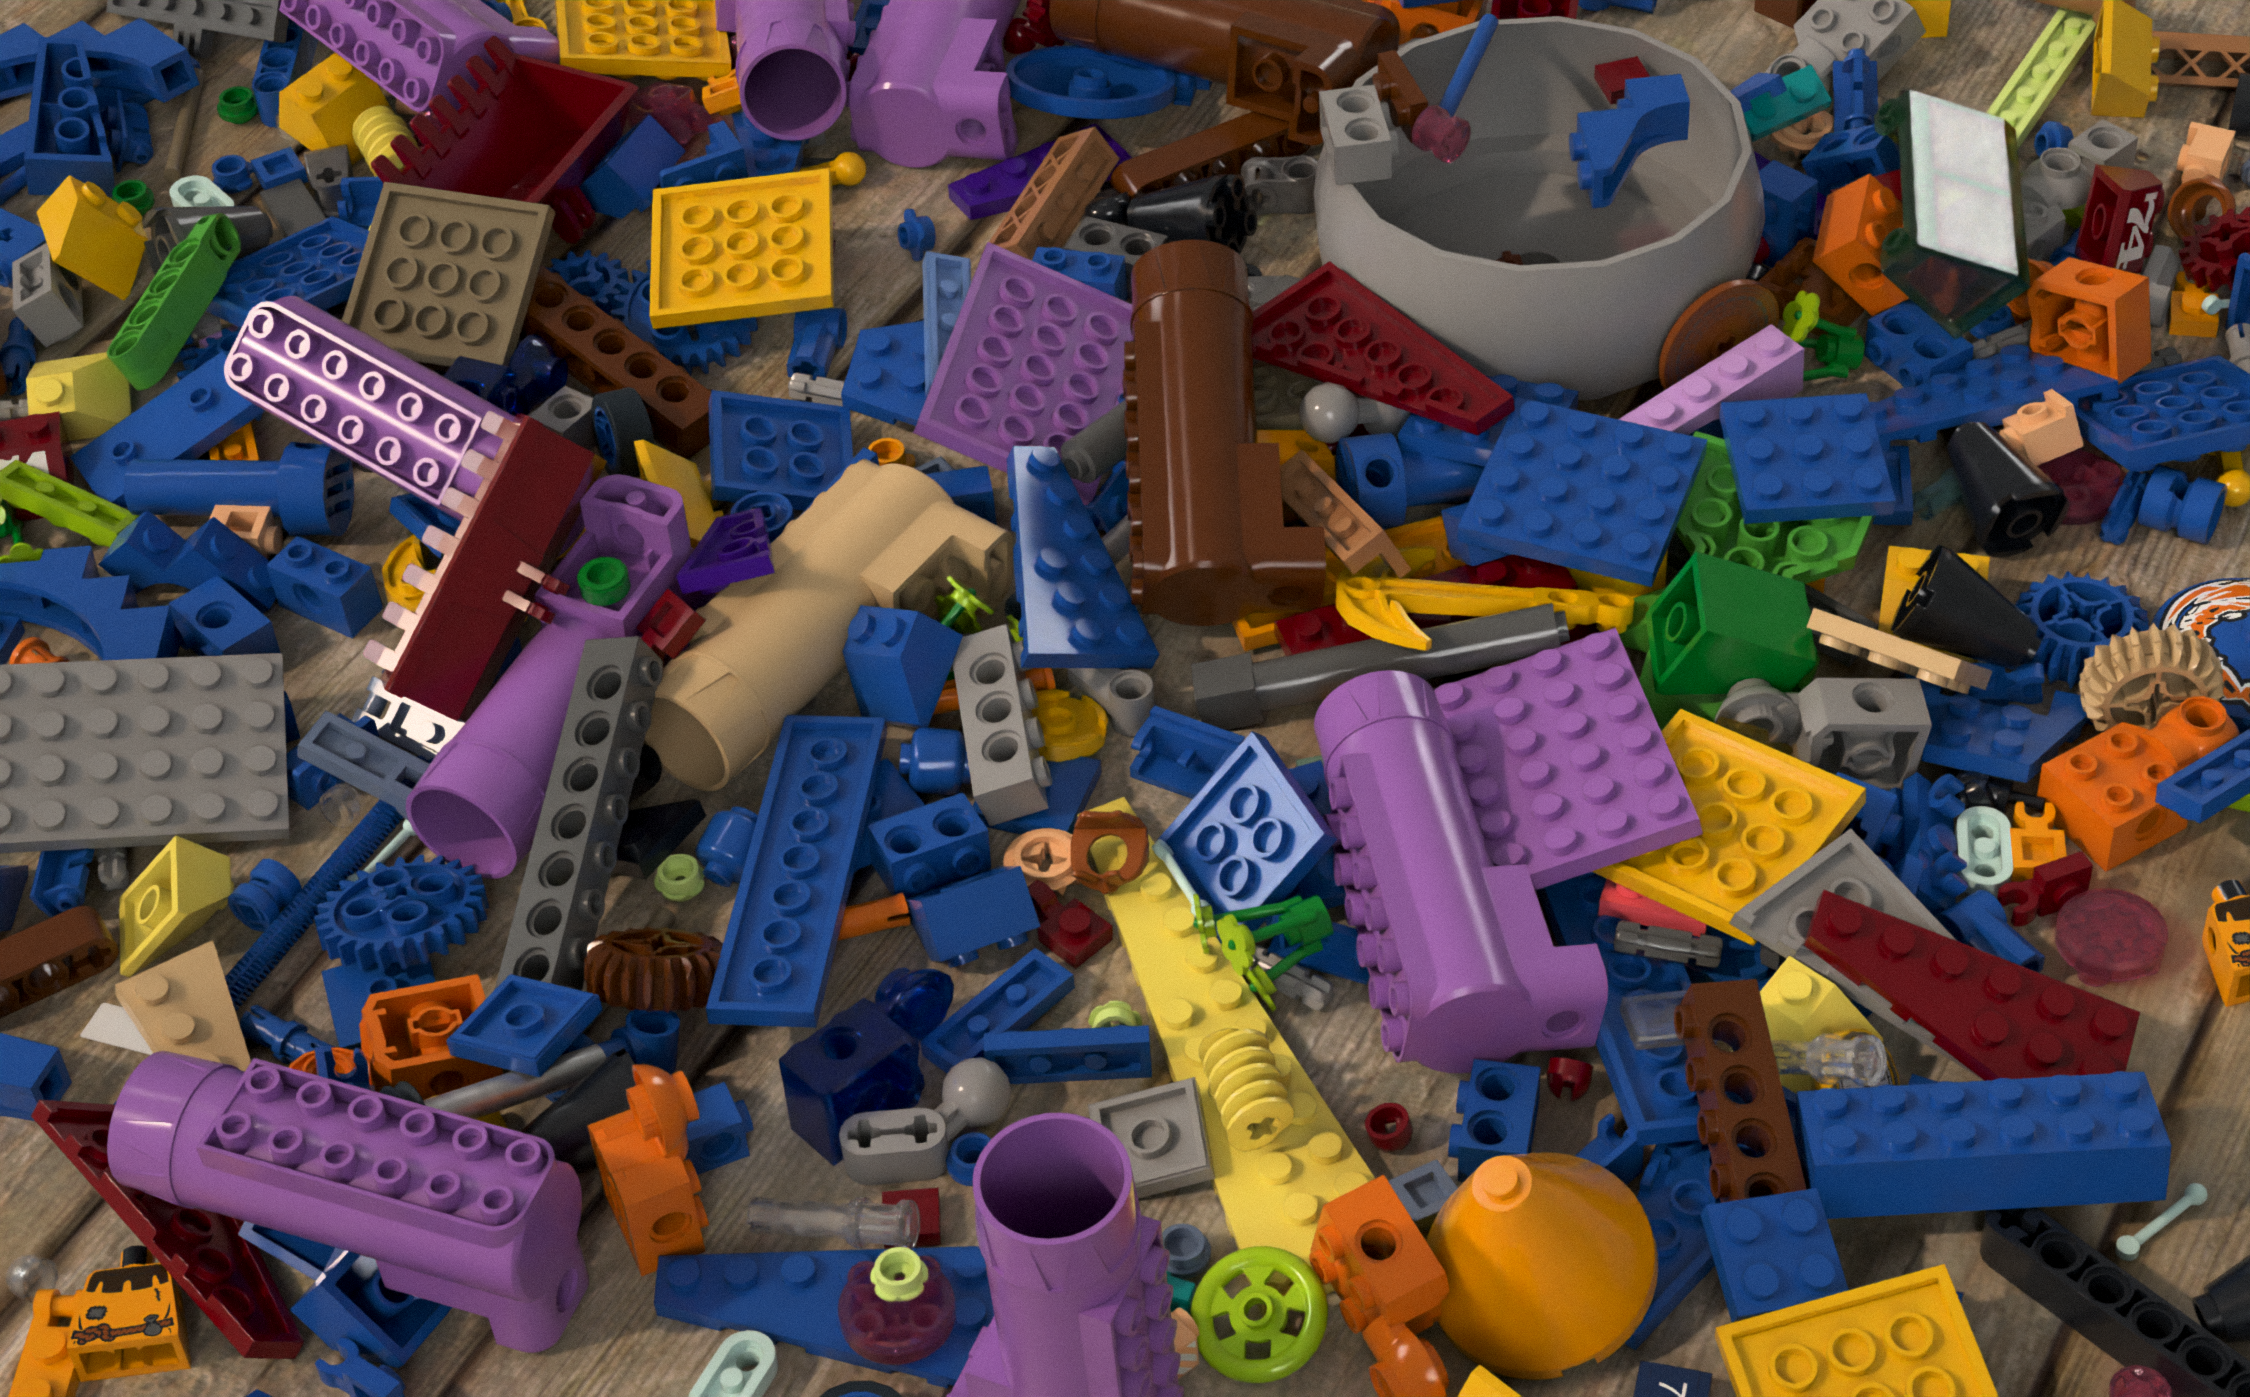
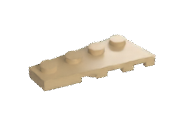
[115,940,251,1071]

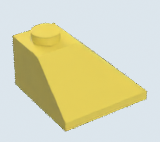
[26,352,133,441]
[119,835,234,978]
[1730,956,1884,1094]

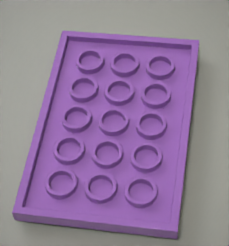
[913,242,1133,505]
[1434,627,1703,890]

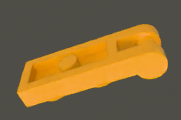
[8,1289,83,1397]

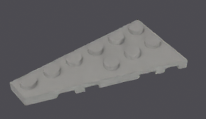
[1729,829,1983,1080]

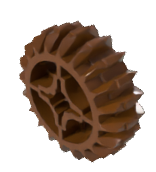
[584,926,723,1013]

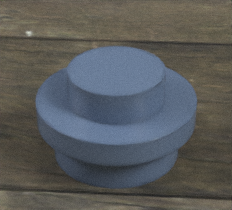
[1162,1224,1211,1279]

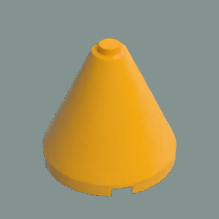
[1426,1152,1658,1380]

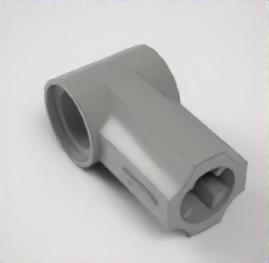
[2137,244,2181,327]
[1067,668,1155,737]

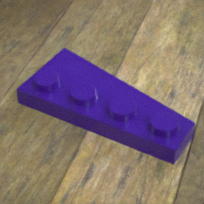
[948,123,1133,220]

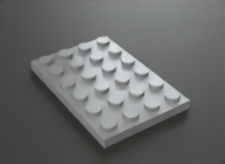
[0,653,290,853]

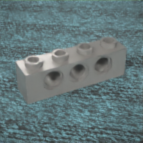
[953,624,1052,826]

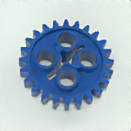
[611,260,758,376]
[314,855,489,972]

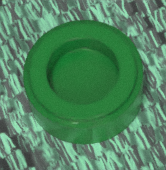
[577,557,631,606]

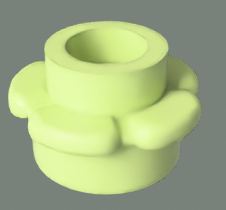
[654,854,705,902]
[1088,1000,1142,1028]
[870,1247,929,1302]

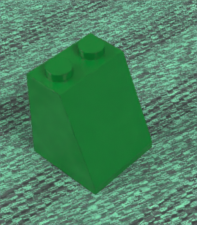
[1645,551,1817,695]

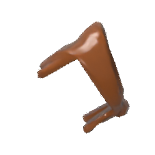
[2167,174,2242,239]
[1071,810,1149,895]

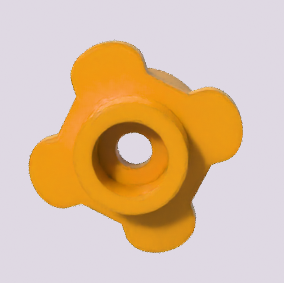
[868,438,916,467]

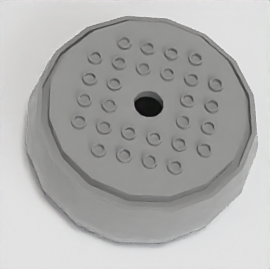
[1314,16,1765,400]

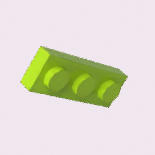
[0,460,140,547]

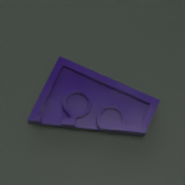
[676,507,775,595]

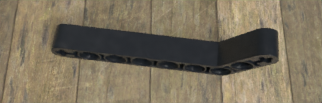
[1979,1207,2250,1397]

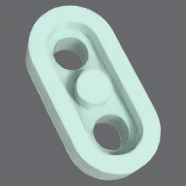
[169,175,235,207]
[1955,806,2013,898]
[688,1330,778,1397]

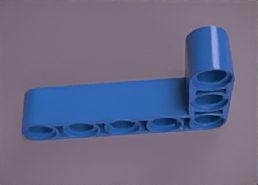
[216,18,319,128]

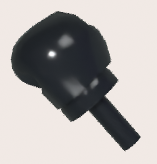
[1085,182,1131,225]
[1954,770,2045,814]

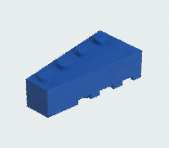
[24,37,115,198]

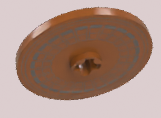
[1659,279,1779,390]

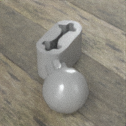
[1299,382,1411,444]
[839,1057,1012,1185]

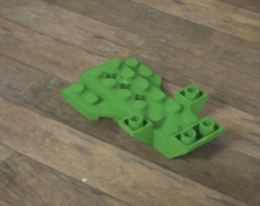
[1619,431,1876,731]

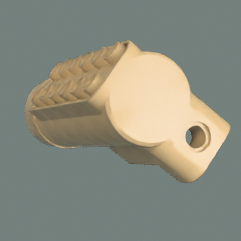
[643,459,1013,791]

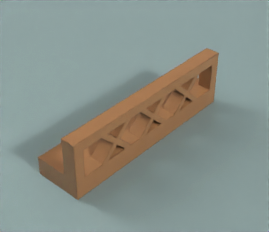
[2151,31,2250,90]
[981,127,1120,261]
[1280,449,1412,579]

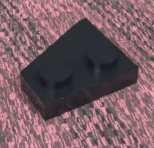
[611,799,707,880]

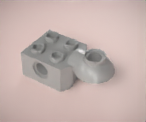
[1765,0,1926,92]
[1933,147,2092,299]
[1714,678,1932,791]

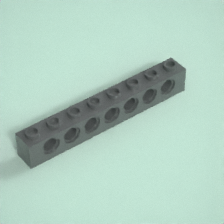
[495,636,663,991]

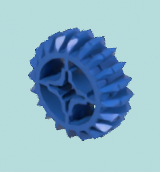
[2015,571,2149,690]

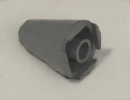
[143,206,273,275]

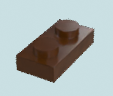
[1372,50,1428,143]

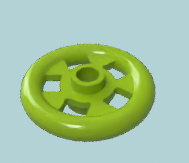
[1190,1246,1328,1383]

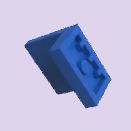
[659,120,748,188]

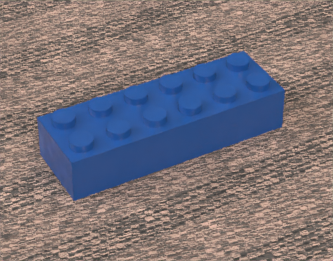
[1795,1071,2172,1219]

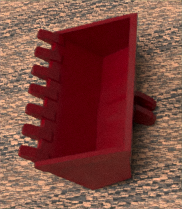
[371,36,639,245]
[363,411,607,723]

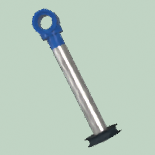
[379,1009,680,1119]

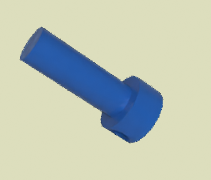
[1335,432,1485,529]
[124,442,354,536]

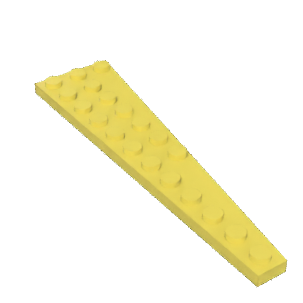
[1077,797,1375,1318]

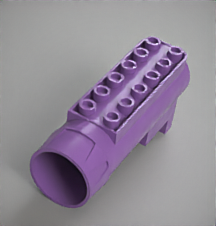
[279,0,560,112]
[715,0,856,141]
[845,0,1021,168]
[224,296,600,558]
[406,474,715,879]
[1314,670,1608,1073]
[107,1051,589,1353]
[946,1113,1184,1397]

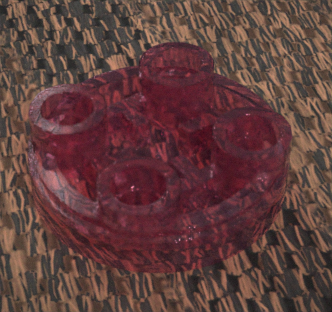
[2037,448,2120,525]
[2054,888,2168,987]
[838,1255,956,1365]

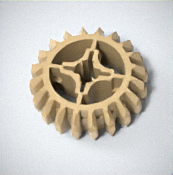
[2079,623,2224,731]

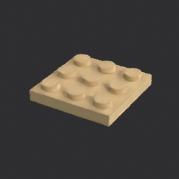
[1807,608,1992,694]

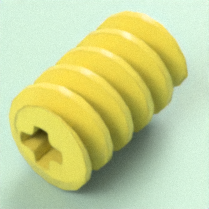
[352,106,421,177]
[1198,1028,1294,1152]

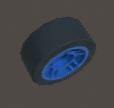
[591,387,655,477]

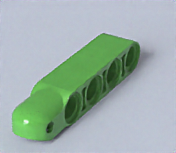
[107,213,241,390]

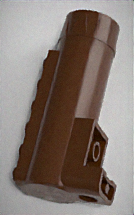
[1049,0,1400,145]
[1123,240,1326,626]

